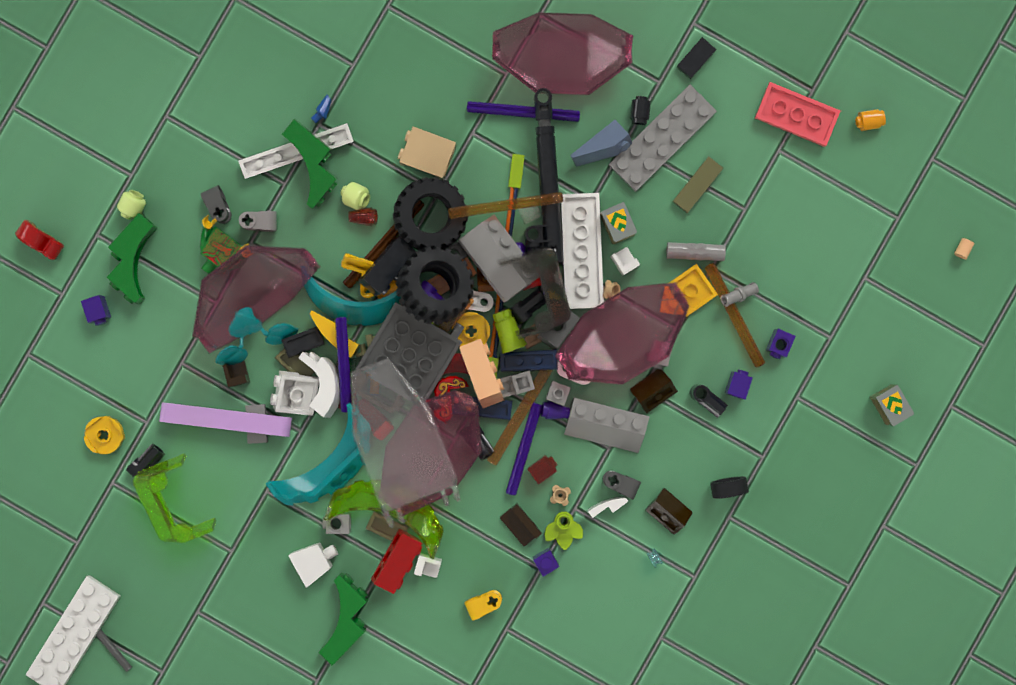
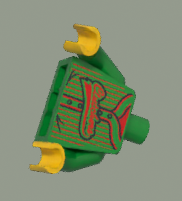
[200,215,255,275]

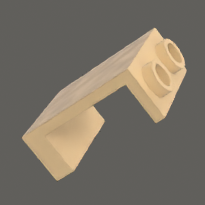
[398,127,457,180]

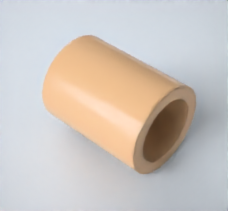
[954,238,974,259]

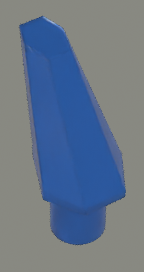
[311,94,331,123]

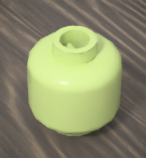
[341,182,370,210]
[117,190,146,220]

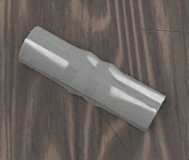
[666,242,726,261]

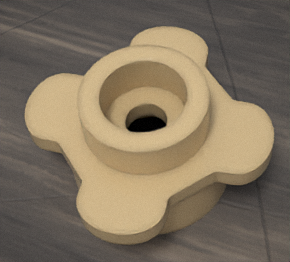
[603,280,621,301]
[550,485,571,506]

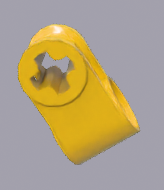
[464,590,502,621]

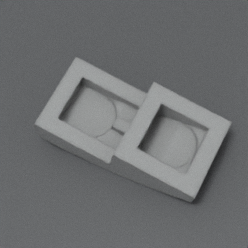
[496,370,535,398]

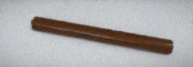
[343,200,424,289]

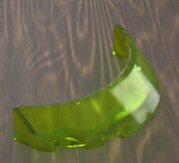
[324,479,444,559]

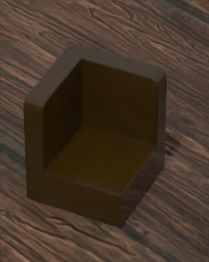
[223,361,250,387]

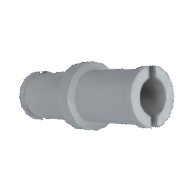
[720,282,759,307]

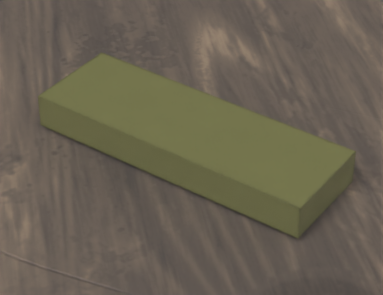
[672,156,723,213]

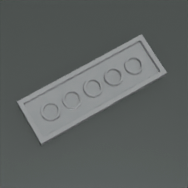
[609,85,717,192]

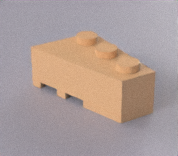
[459,339,504,408]

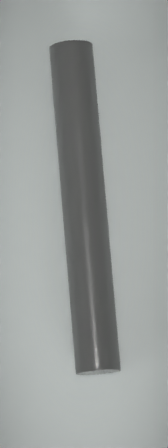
[96,629,132,672]

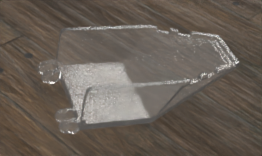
[351,359,460,528]

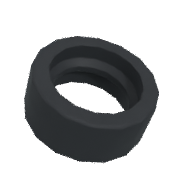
[710,476,749,499]

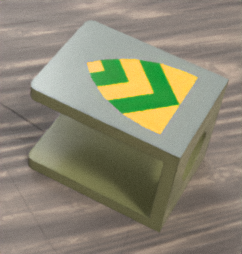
[600,202,637,244]
[870,385,914,426]

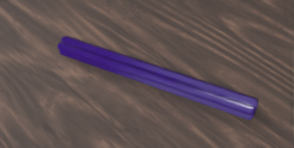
[467,101,580,122]

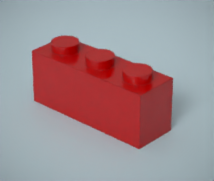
[371,529,423,594]

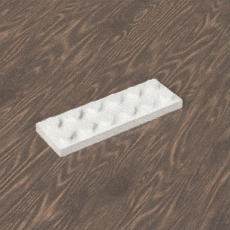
[561,193,604,309]
[26,575,121,685]

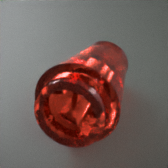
[348,207,378,226]

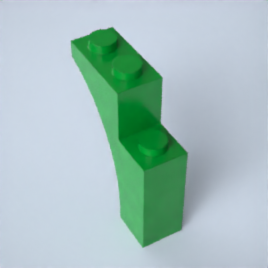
[282,119,337,209]
[107,213,157,304]
[318,572,368,666]

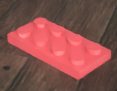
[755,82,841,147]

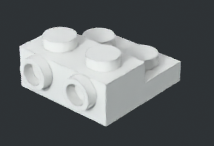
[270,371,319,416]

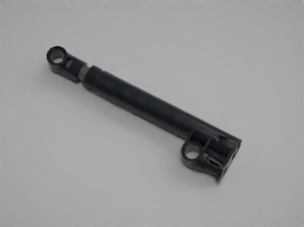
[524,88,564,263]

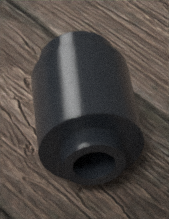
[630,96,651,125]

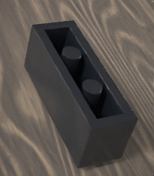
[359,236,416,297]

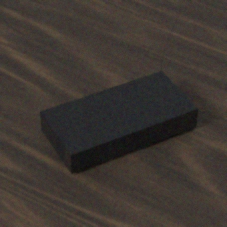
[677,37,716,79]
[281,327,325,359]

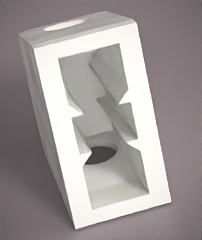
[288,542,338,587]

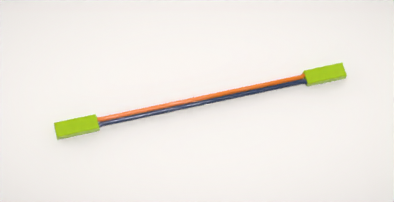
[488,154,525,377]

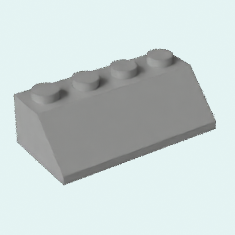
[458,215,540,303]
[564,397,650,453]

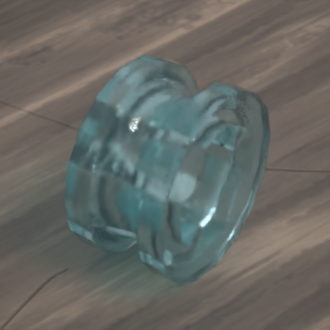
[646,548,663,568]

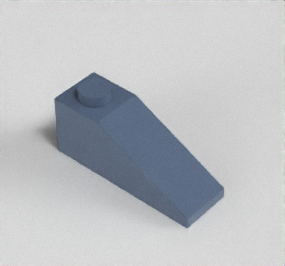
[570,120,632,167]

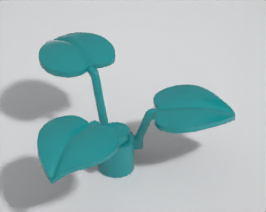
[215,307,299,365]

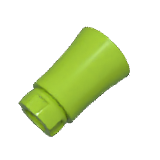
[492,308,527,354]

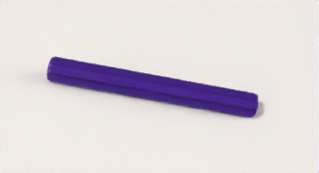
[335,317,352,412]
[506,403,542,495]

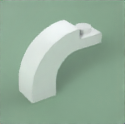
[299,352,340,418]

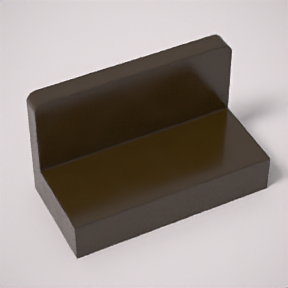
[630,369,678,414]
[645,488,693,535]
[500,503,542,546]

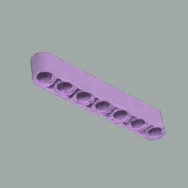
[159,403,292,437]

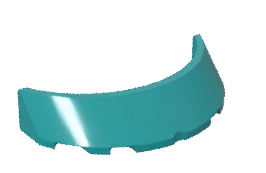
[302,265,401,326]
[266,402,371,505]

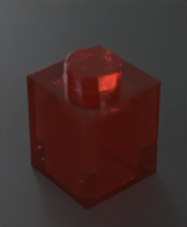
[527,454,557,485]

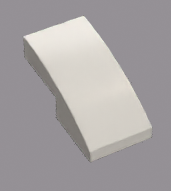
[587,497,628,518]

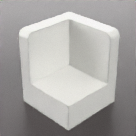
[611,247,640,276]
[414,553,442,578]

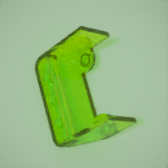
[133,453,216,543]

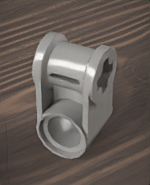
[239,211,277,232]

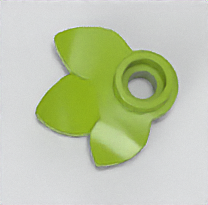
[545,512,583,550]

